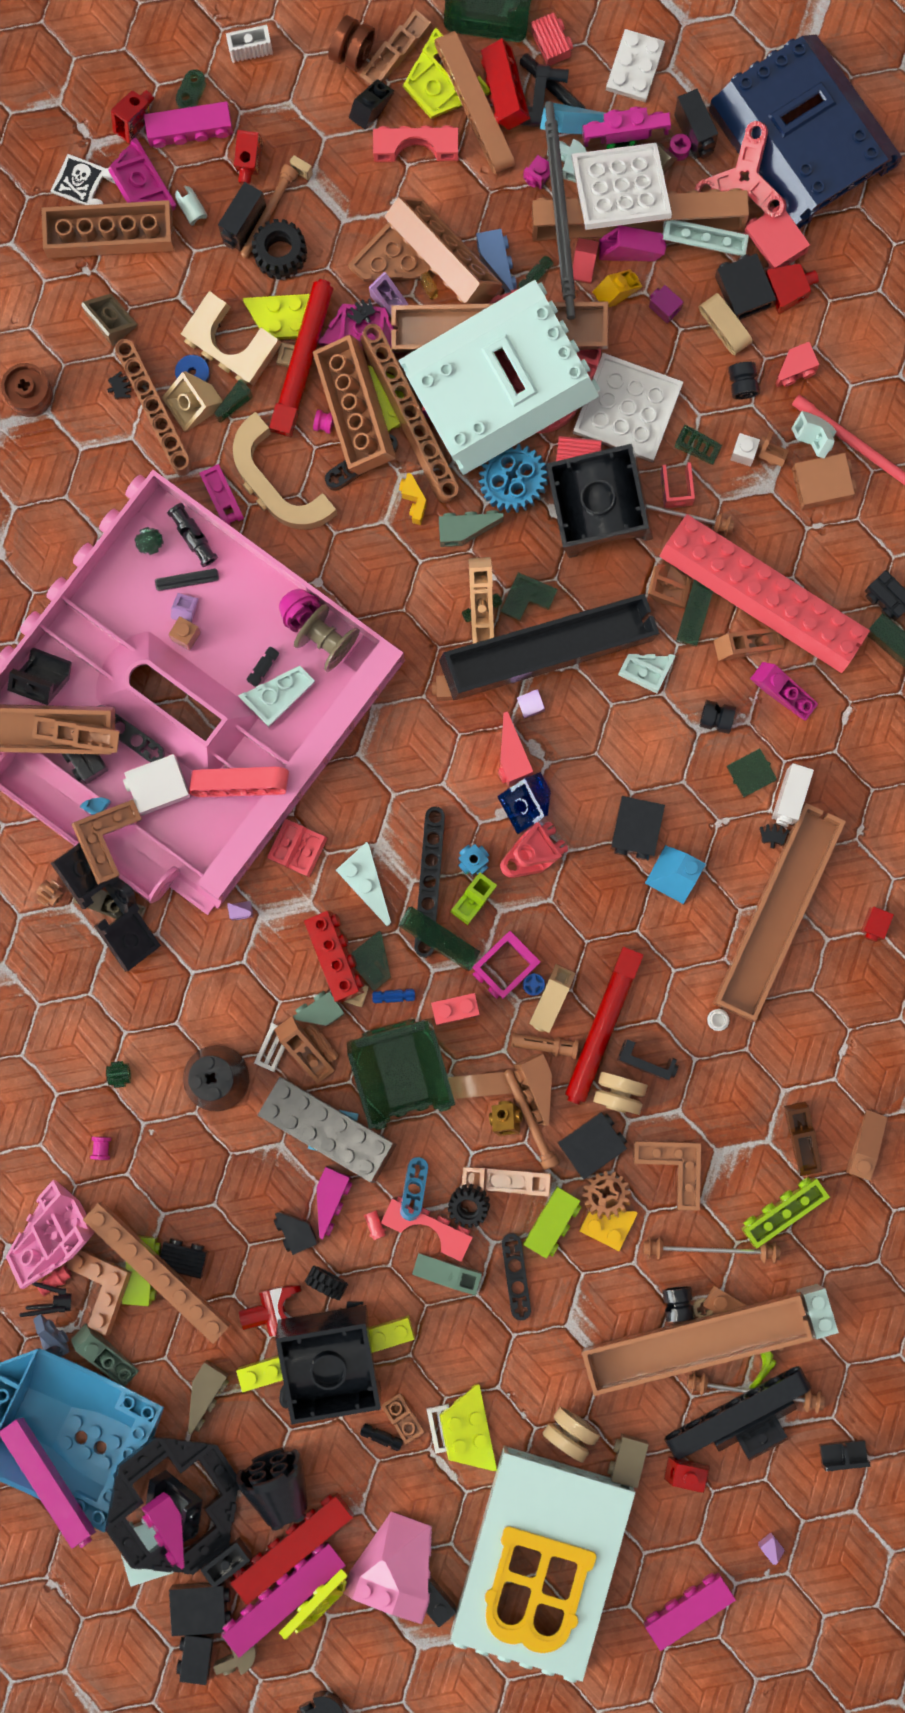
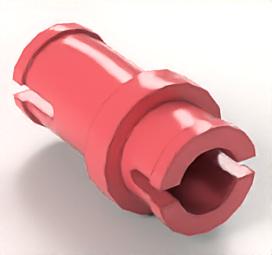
[37,1265,72,1296]

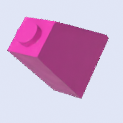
[599,225,666,261]

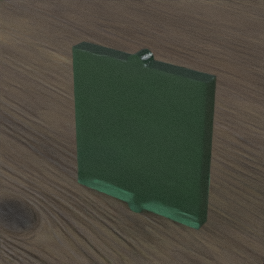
[726,749,777,798]

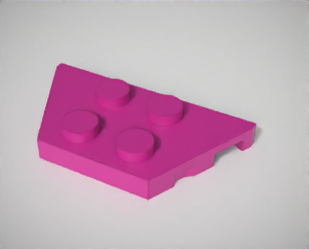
[108,138,177,210]
[319,304,401,354]

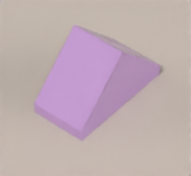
[369,272,408,317]

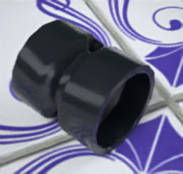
[728,361,760,400]
[699,700,736,734]
[662,1286,695,1322]

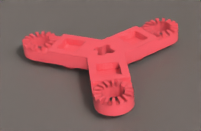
[695,121,786,217]

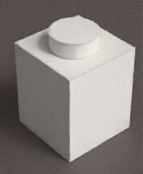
[730,433,760,467]

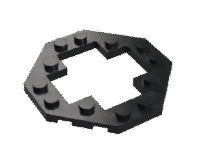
[105,1436,239,1575]

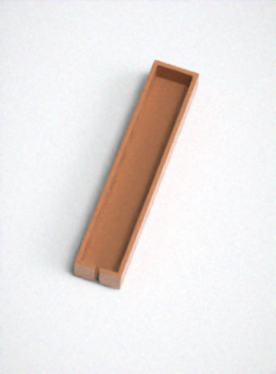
[531,188,749,241]
[391,301,609,353]
[0,704,115,755]
[713,803,846,1022]
[582,1292,813,1396]

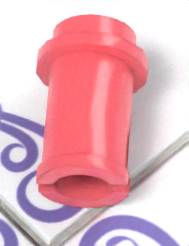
[363,1210,386,1240]

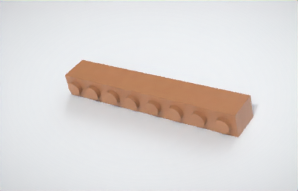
[83,1202,231,1344]

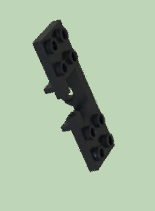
[51,843,161,972]

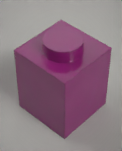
[649,285,684,324]

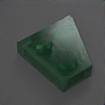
[351,931,391,991]

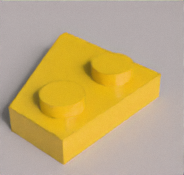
[579,1211,638,1251]

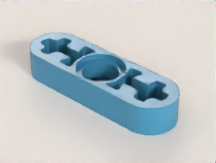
[400,1157,428,1221]

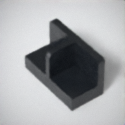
[819,1439,871,1471]

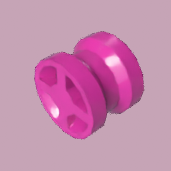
[669,134,691,161]
[313,409,334,434]

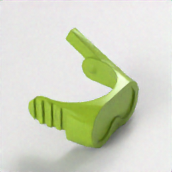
[749,1351,776,1389]

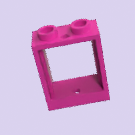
[472,931,541,999]

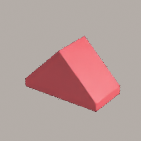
[572,238,599,284]

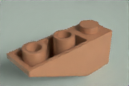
[514,1054,552,1126]

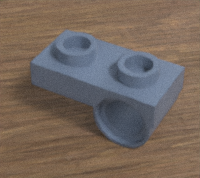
[33,1314,70,1356]

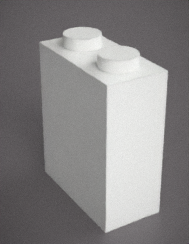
[123,754,191,816]
[772,763,814,827]

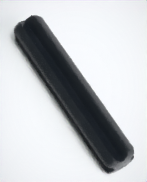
[155,568,219,591]

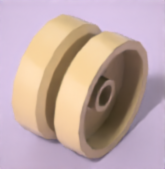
[593,1072,648,1115]
[542,1407,601,1462]

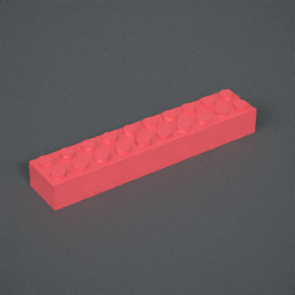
[659,514,870,673]

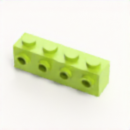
[741,1177,830,1249]

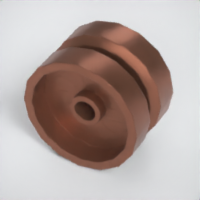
[328,15,376,72]
[1,363,53,417]

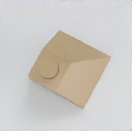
[162,371,223,432]

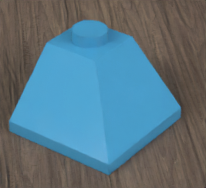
[645,845,706,904]

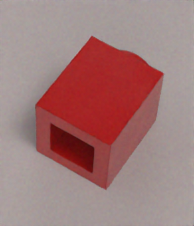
[860,906,894,942]

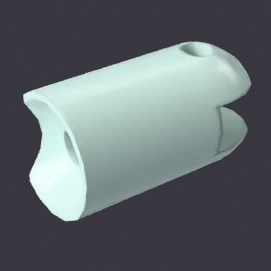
[175,186,208,226]

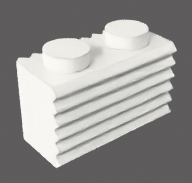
[226,25,273,63]

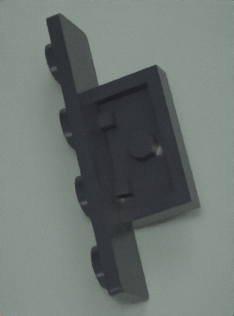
[714,1400,797,1461]

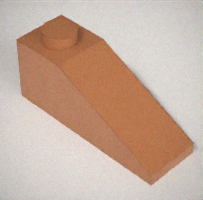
[714,628,785,661]
[274,1016,335,1084]
[845,1110,888,1181]

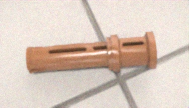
[511,1033,579,1060]

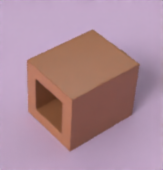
[168,616,201,651]
[432,675,463,701]

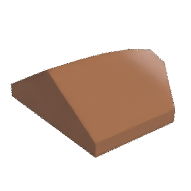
[648,562,691,608]

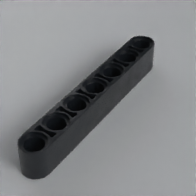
[414,807,445,958]
[664,1366,811,1460]

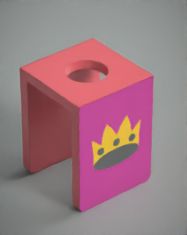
[660,462,695,508]

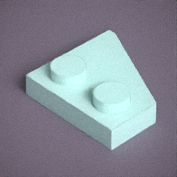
[618,654,675,694]

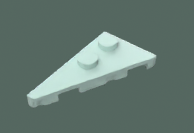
[336,842,391,927]

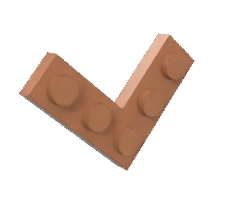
[71,800,142,885]
[634,1141,701,1211]
[66,1248,132,1336]

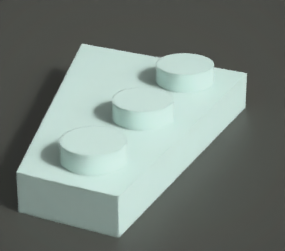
[238,666,315,727]

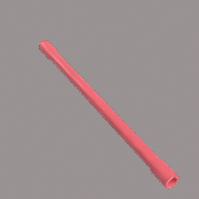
[792,394,905,485]

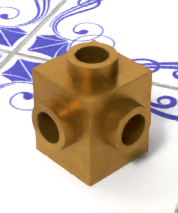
[489,1101,522,1136]

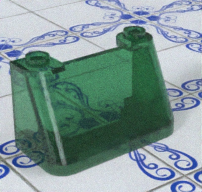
[444,0,533,42]

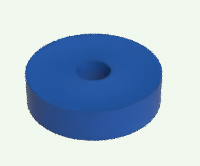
[175,355,210,382]

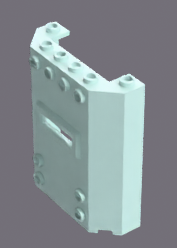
[399,280,601,475]

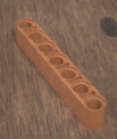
[434,31,515,174]
[115,339,192,476]

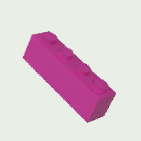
[144,101,233,148]
[644,1572,736,1651]

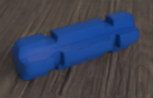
[372,989,415,1004]

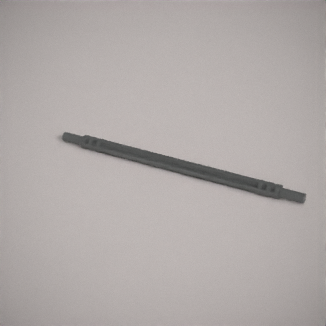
[545,101,576,320]

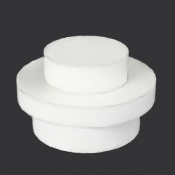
[707,1009,729,1031]

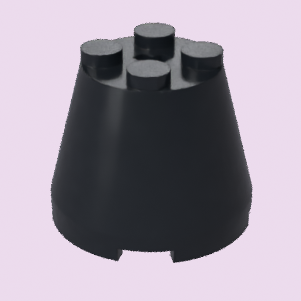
[183,1045,250,1111]
[236,1448,308,1531]

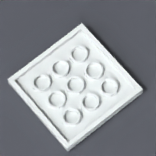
[572,143,672,230]
[573,353,683,462]

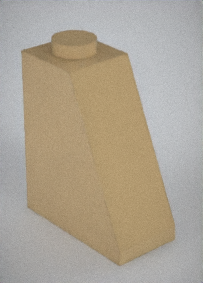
[529,964,576,1033]

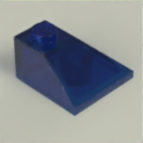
[497,772,551,834]

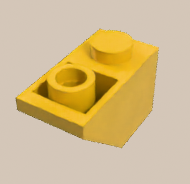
[592,269,642,307]

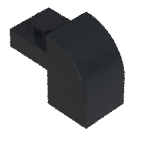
[296,1691,347,1713]

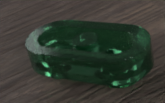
[175,70,206,109]

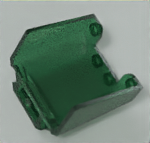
[347,1019,455,1130]

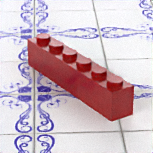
[230,1493,354,1605]

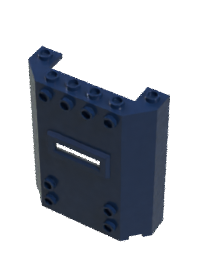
[709,34,902,229]

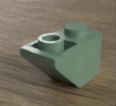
[293,991,345,1026]

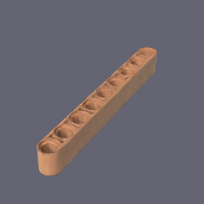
[360,324,459,503]

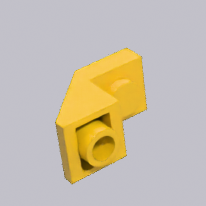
[399,473,427,525]

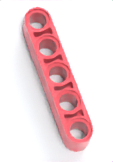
[188,767,289,797]

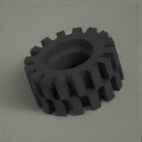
[448,1184,490,1228]
[305,1265,348,1301]

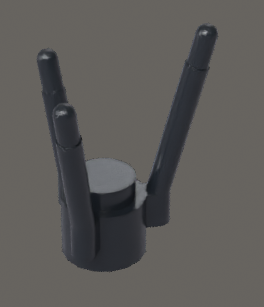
[19,1282,72,1317]

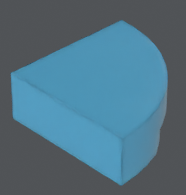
[80,797,111,815]

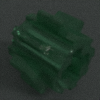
[134,527,164,555]
[106,1061,131,1088]

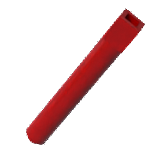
[269,279,334,438]
[565,947,644,1105]

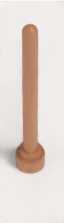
[241,164,299,258]
[504,1069,560,1170]

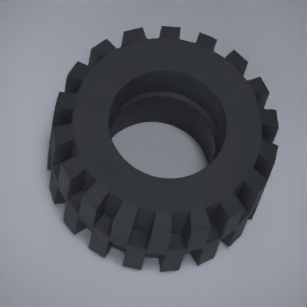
[252,219,307,280]

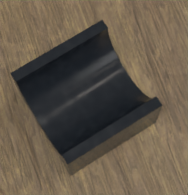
[546,444,653,558]
[275,1305,381,1425]

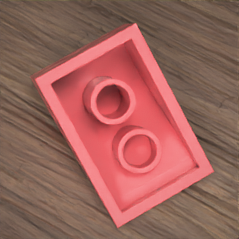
[498,711,533,787]

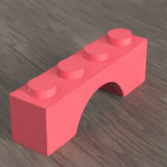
[373,125,458,162]
[381,1196,473,1262]

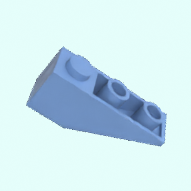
[476,229,517,293]

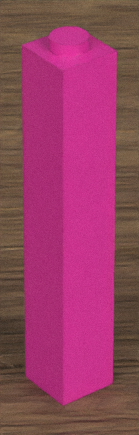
[0,1417,96,1548]

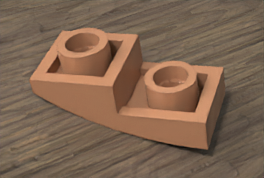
[381,1393,425,1445]

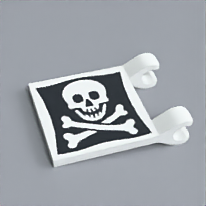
[51,154,116,205]

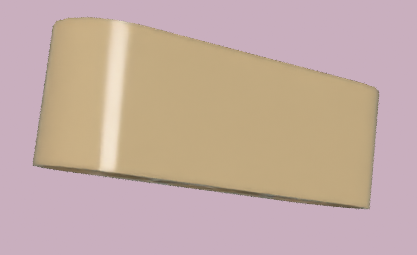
[699,293,753,355]

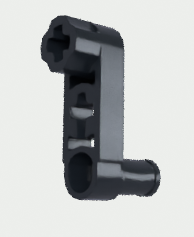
[520,64,569,128]

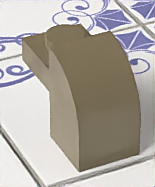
[213,1643,258,1675]

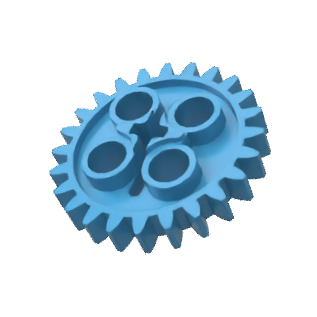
[479,444,548,513]

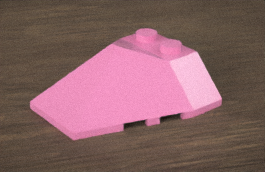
[6,1180,95,1289]
[343,1512,432,1624]

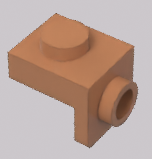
[758,431,789,467]

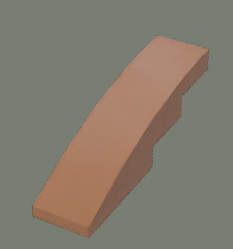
[360,9,433,84]
[32,715,120,753]

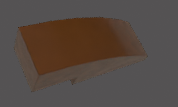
[784,1101,822,1176]

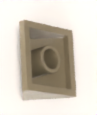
[81,293,138,346]

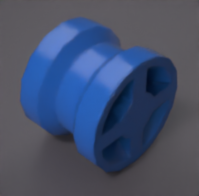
[523,973,545,996]

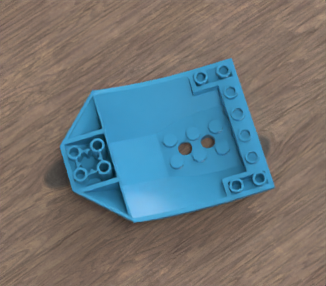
[0,1348,164,1533]

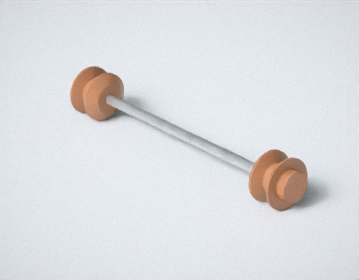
[646,504,734,537]
[643,1237,780,1264]
[687,1371,825,1414]

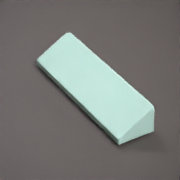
[663,220,749,256]

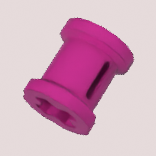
[90,1137,112,1160]

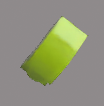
[451,872,497,925]

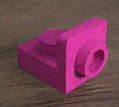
[523,155,550,189]

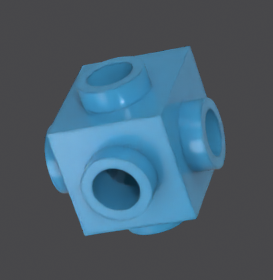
[458,844,490,877]

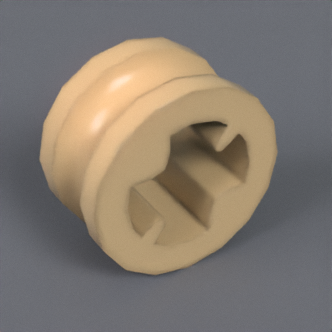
[693,1298,713,1318]

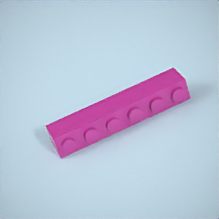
[221,1543,346,1658]

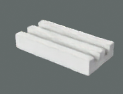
[254,1023,285,1072]
[427,1403,449,1454]

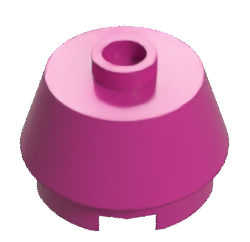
[279,588,321,632]

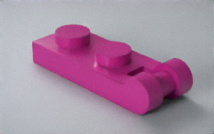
[199,464,244,525]

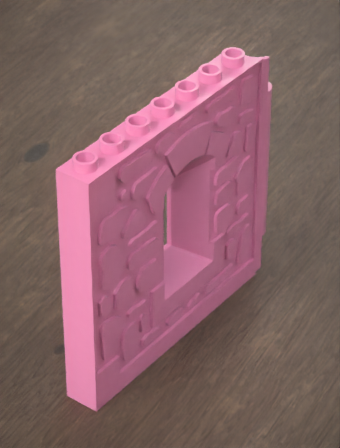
[0,470,405,915]

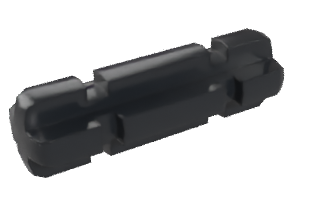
[247,647,279,687]
[360,1424,403,1451]

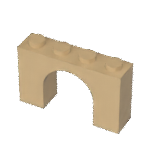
[181,291,282,386]

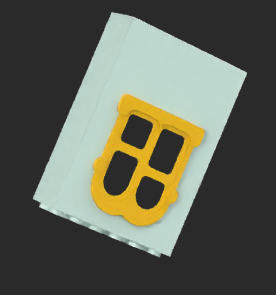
[450,1446,635,1683]

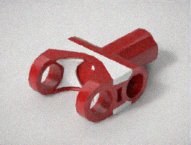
[239,1285,302,1337]

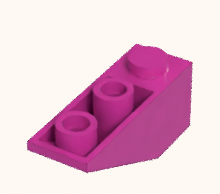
[750,662,818,721]
[316,1166,353,1239]
[141,1492,184,1569]

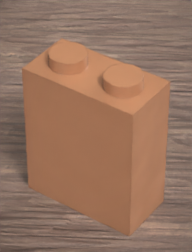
[792,453,857,510]

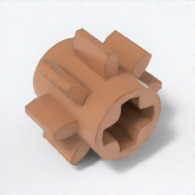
[36,880,64,907]

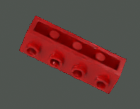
[481,38,530,130]
[304,910,364,1003]

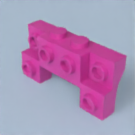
[582,106,671,147]

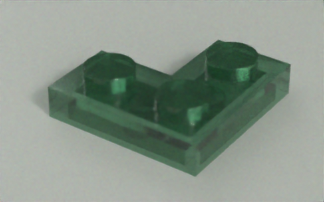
[501,572,558,621]

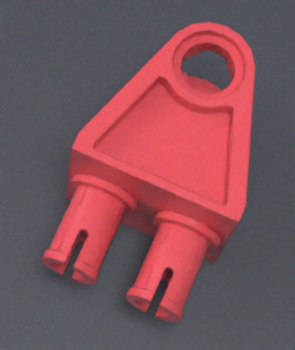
[500,822,568,878]

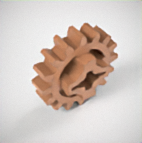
[583,1171,632,1220]

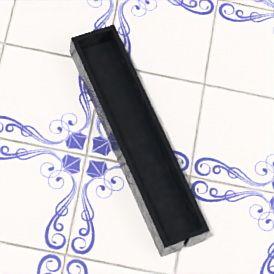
[439,594,660,701]

